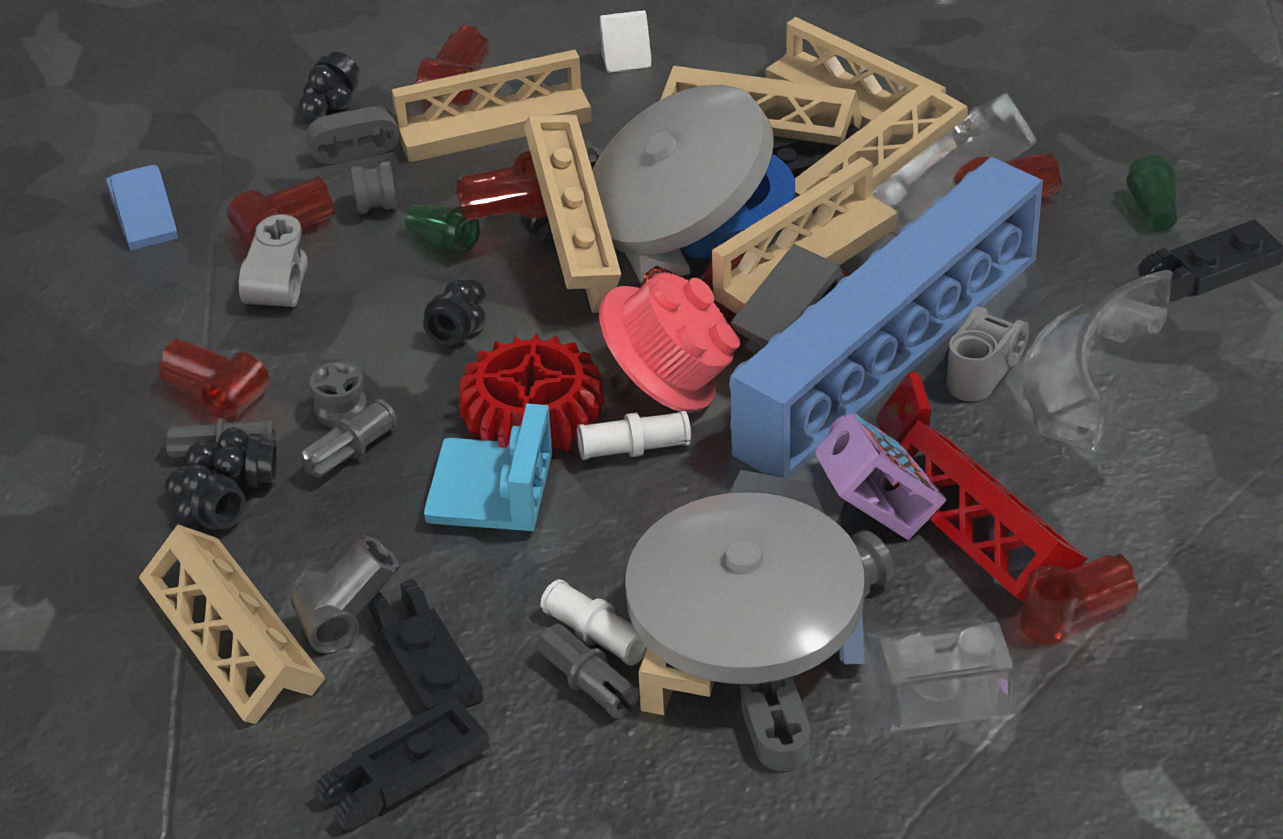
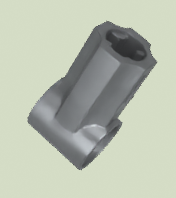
[291,534,400,653]

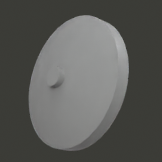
[592,85,773,255]
[625,492,865,684]

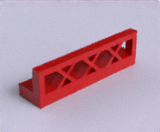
[884,420,1088,602]

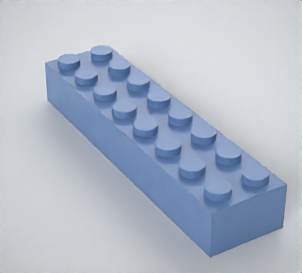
[729,156,1043,479]

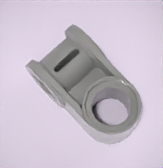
[239,214,308,307]
[945,306,1029,402]

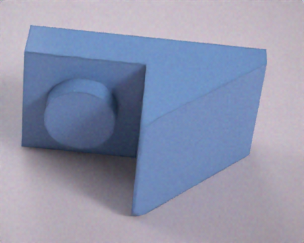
[106,165,178,251]

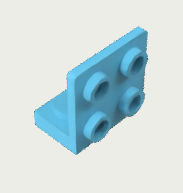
[424,404,552,531]

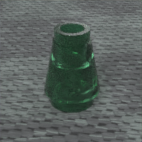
[1126,155,1178,231]
[405,203,480,255]

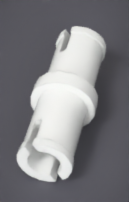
[577,410,691,460]
[540,579,647,666]

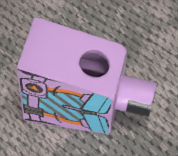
[815,413,946,540]

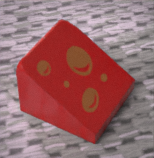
[877,372,931,444]

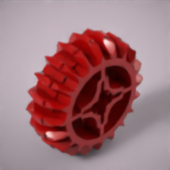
[458,333,604,451]

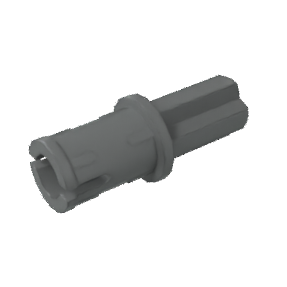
[299,399,398,478]
[165,418,277,458]
[537,624,640,719]

